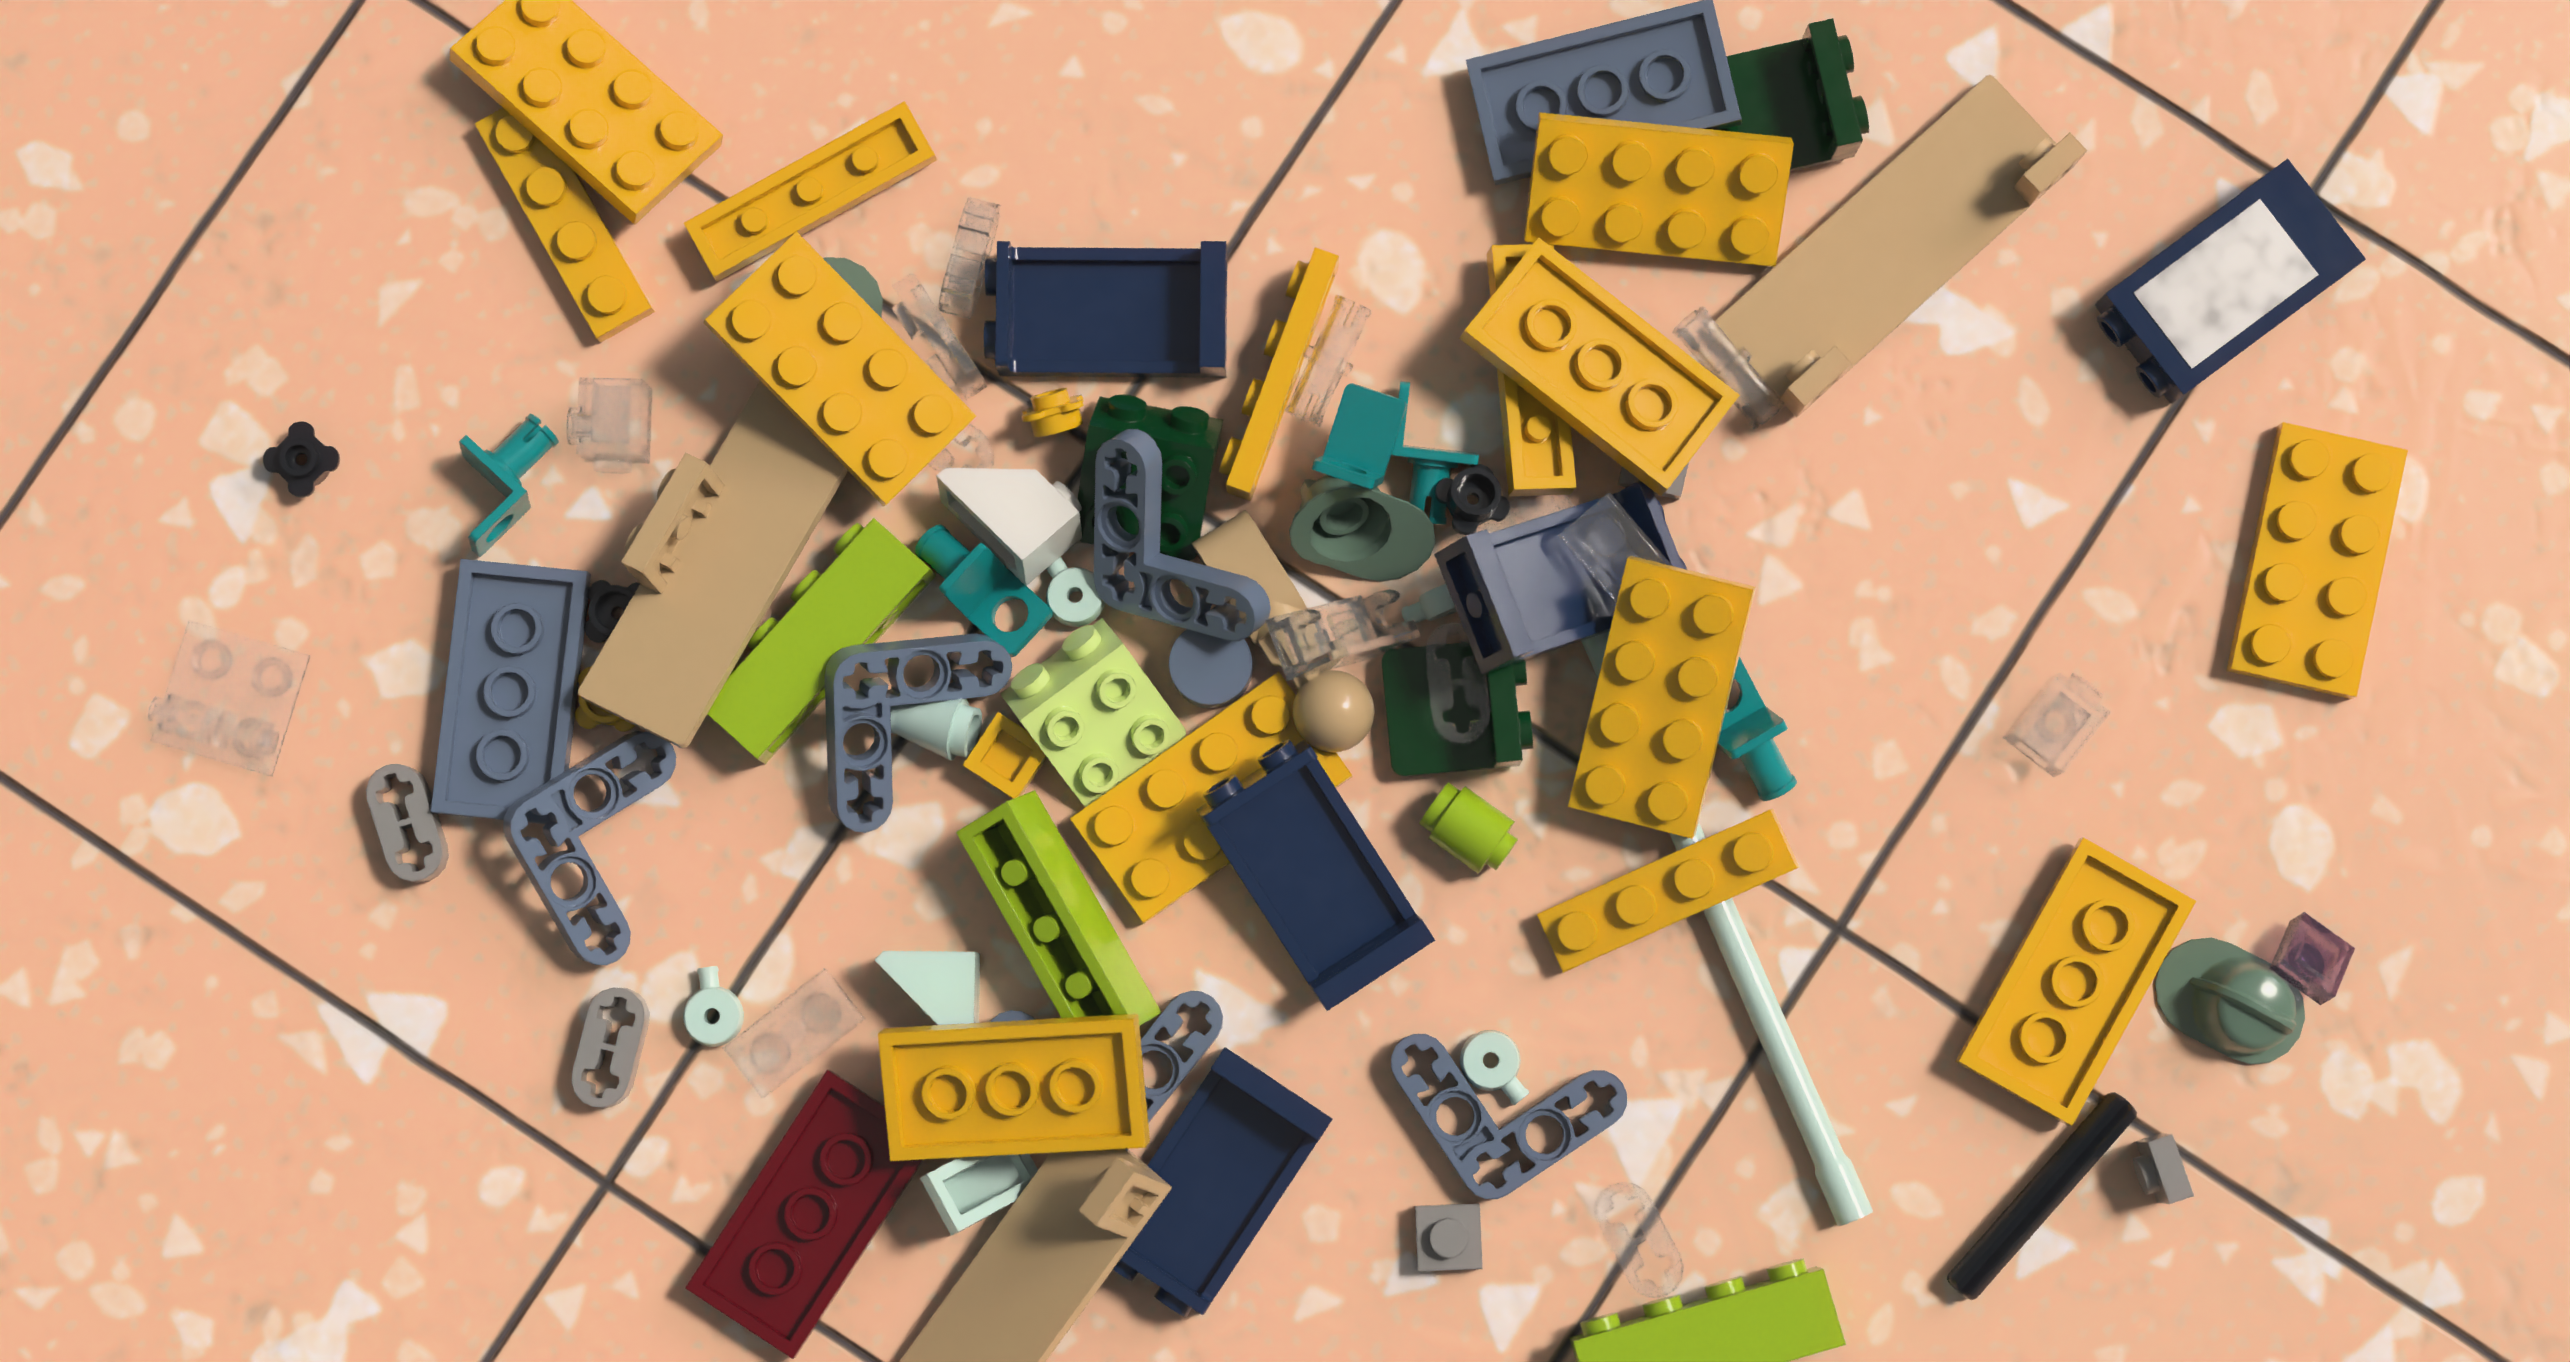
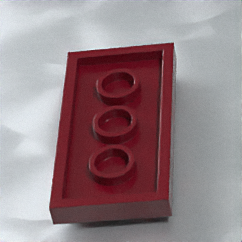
[685,1070,924,1359]

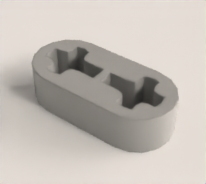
[366,764,449,883]
[572,987,650,1107]

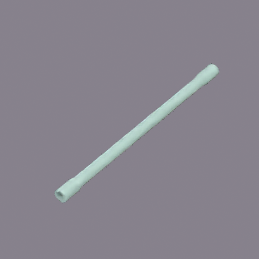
[1581,631,1873,1226]

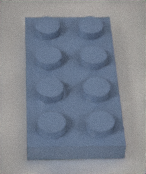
[1466,0,1742,185]
[431,559,591,824]

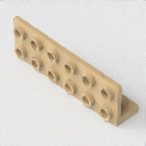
[1713,75,2088,418]
[899,1149,1172,1362]

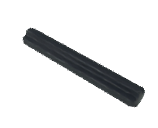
[1947,1092,2137,1300]

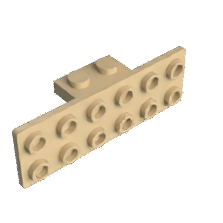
[578,381,848,748]

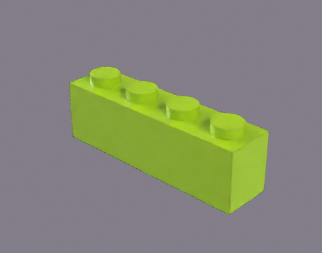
[708,518,936,764]
[956,790,1162,1026]
[1569,1258,1846,1362]

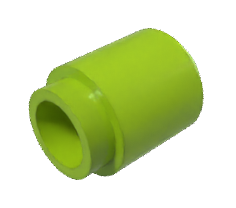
[1419,782,1518,873]

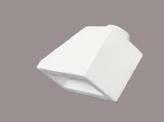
[936,468,1082,586]

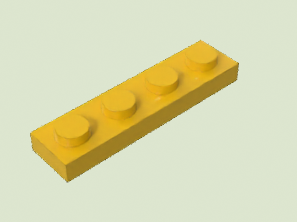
[684,101,937,282]
[474,107,655,343]
[1486,244,1577,496]
[1219,247,1339,501]
[1537,809,1800,973]

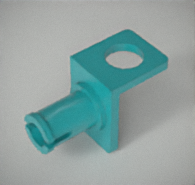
[1392,381,1479,525]
[1311,383,1407,489]
[459,413,559,557]
[915,524,1053,657]
[1717,657,1797,801]

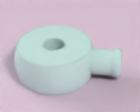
[1046,557,1105,627]
[1402,584,1457,627]
[683,966,744,1047]
[1460,1030,1529,1105]

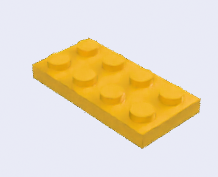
[449,0,723,225]
[1524,112,1794,266]
[703,231,976,507]
[1459,238,1740,496]
[2226,422,2408,699]
[1568,556,1756,839]
[1070,671,1352,924]
[1955,837,2196,1126]
[878,1014,1150,1161]

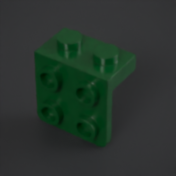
[1722,18,1869,171]
[1077,395,1223,561]
[1382,642,1533,777]

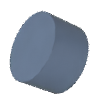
[1169,629,1253,709]

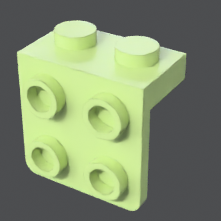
[1000,618,1186,807]

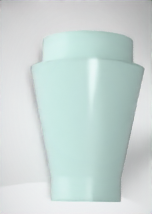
[890,699,982,761]

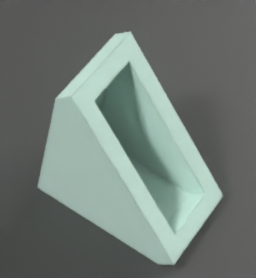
[875,951,980,1025]
[920,1154,1038,1236]

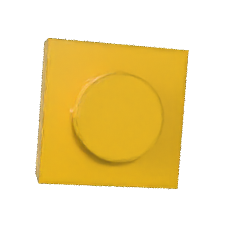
[963,712,1047,799]

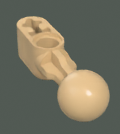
[1191,510,1375,752]

